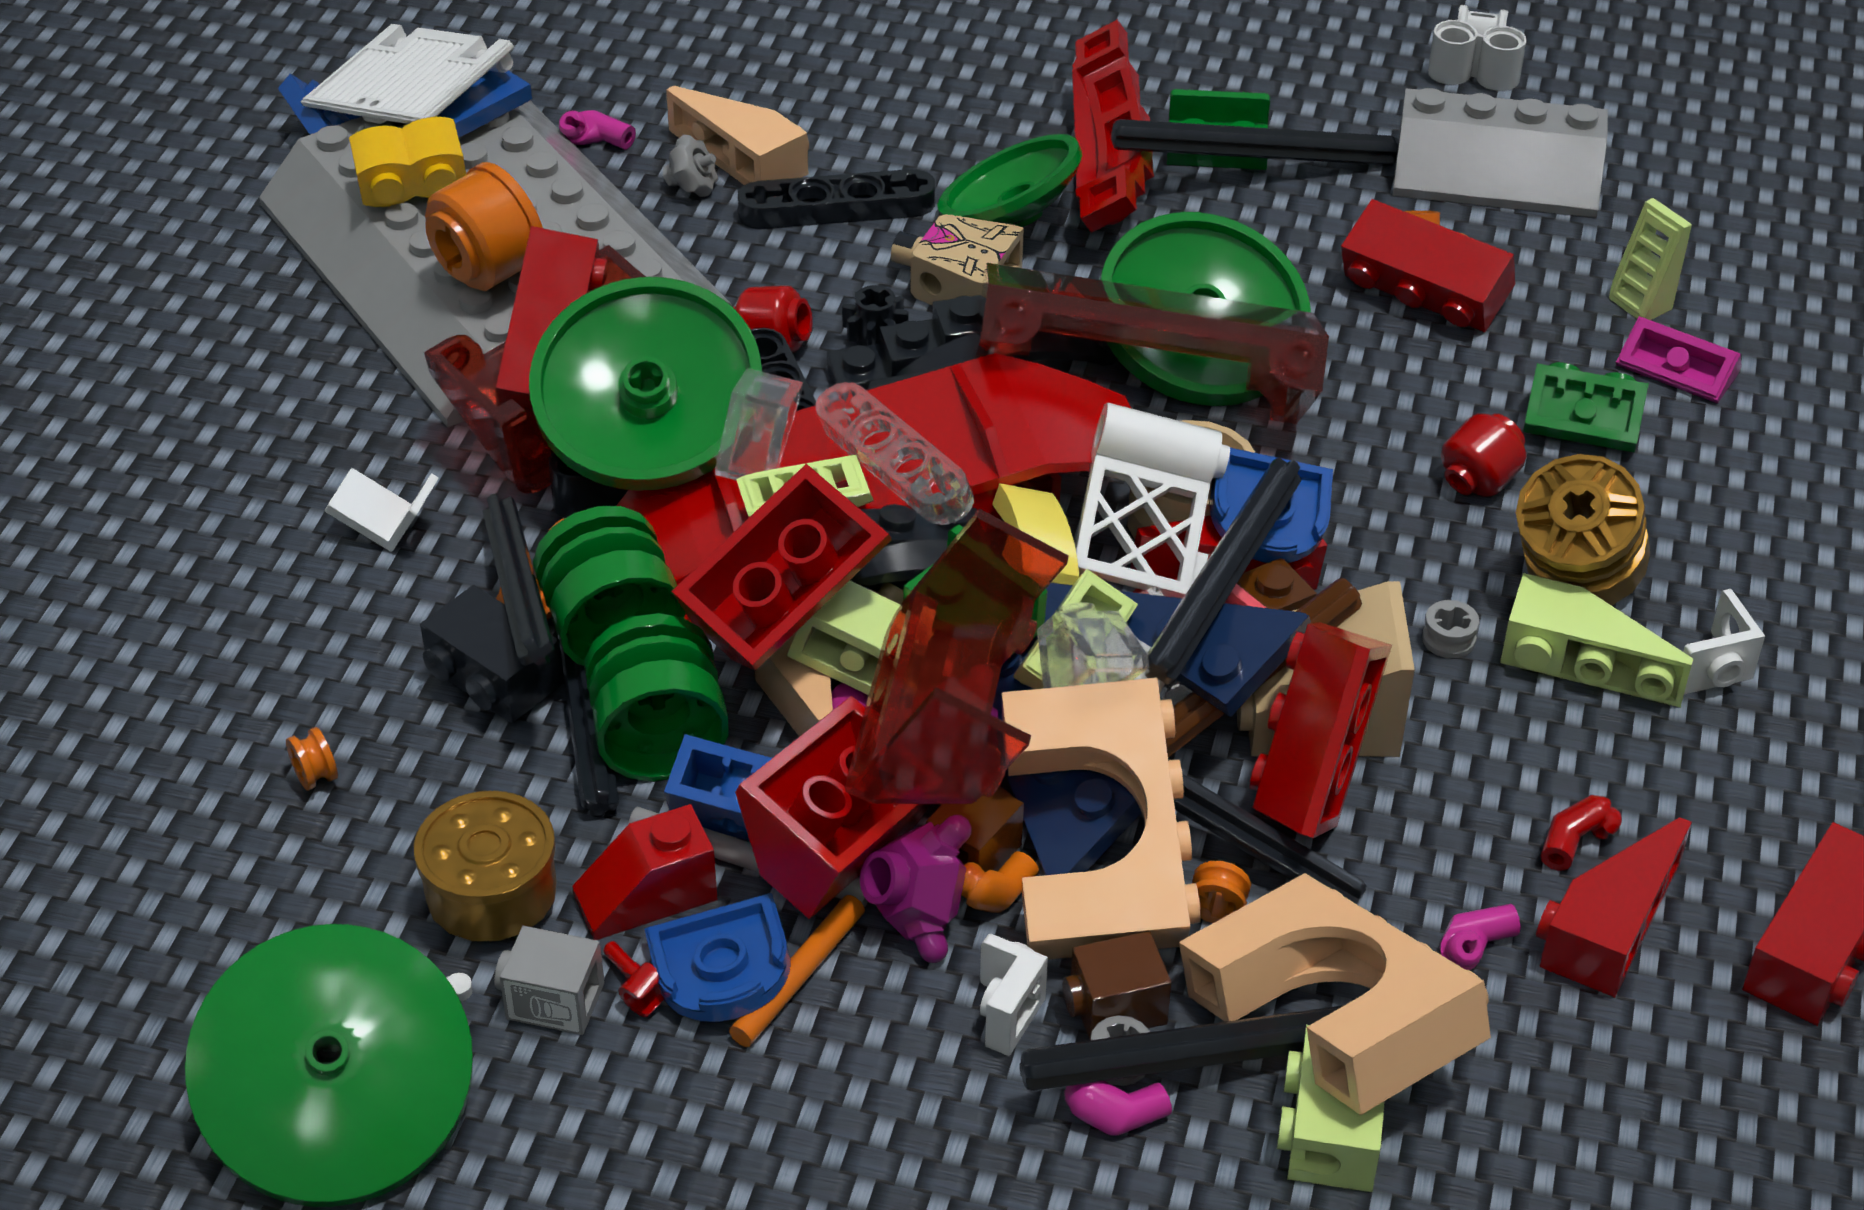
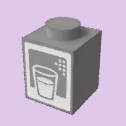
[494,926,605,1035]

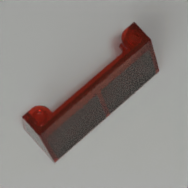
[972,263,1329,424]

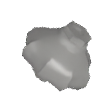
[663,135,719,197]

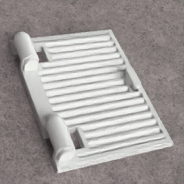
[301,24,514,124]

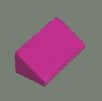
[1616,316,1742,403]

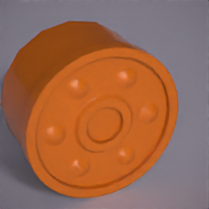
[425,162,543,291]

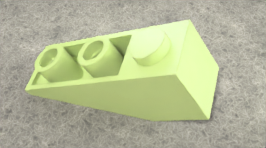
[1500,573,1693,707]

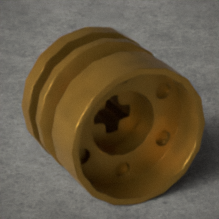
[1515,454,1650,606]

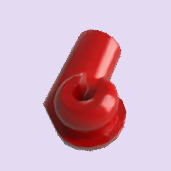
[1540,795,1622,870]

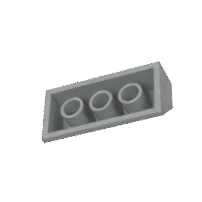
[1392,88,1608,218]

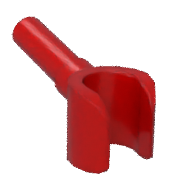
[603,941,664,1017]

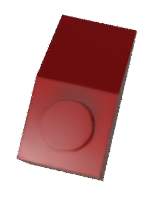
[572,804,718,940]

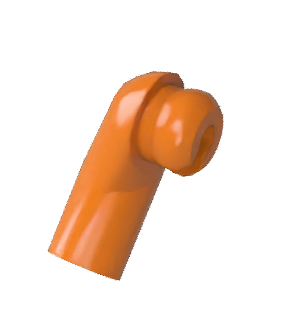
[961,851,1039,913]

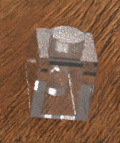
[1037,602,1149,688]

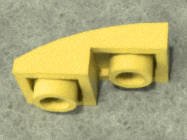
[992,483,1079,585]

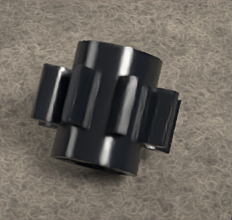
[842,285,909,346]

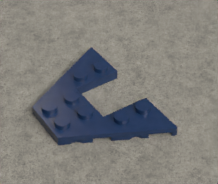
[963,582,1311,875]

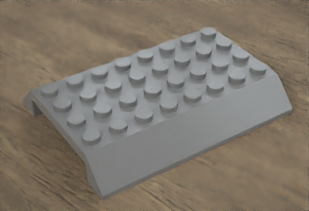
[259,101,732,428]

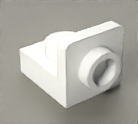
[980,934,1048,1056]

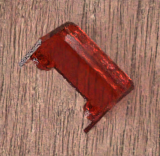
[845,509,1069,804]

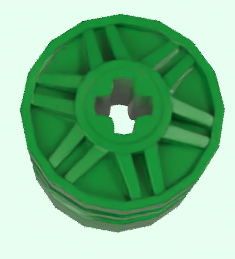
[532,506,685,666]
[584,613,728,782]

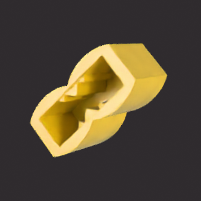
[349,117,466,207]

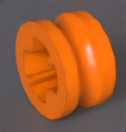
[286,727,338,791]
[1192,861,1251,923]

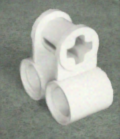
[1428,5,1527,91]

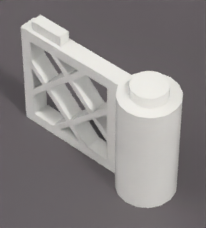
[1075,402,1230,598]

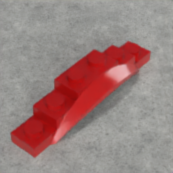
[1072,19,1154,233]

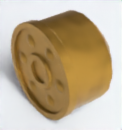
[414,791,557,941]

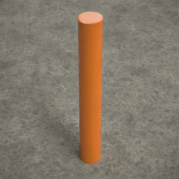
[729,895,865,1047]

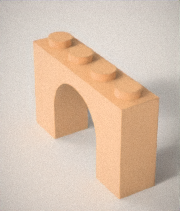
[1002,678,1200,960]
[1179,873,1491,1115]

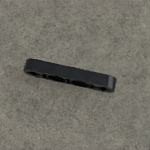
[737,169,936,229]

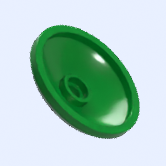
[938,134,1082,227]

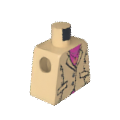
[891,214,1024,306]

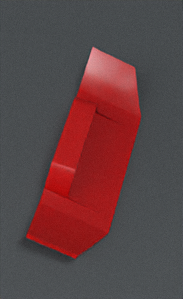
[616,353,1132,585]

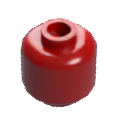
[733,285,813,354]
[1441,413,1526,497]

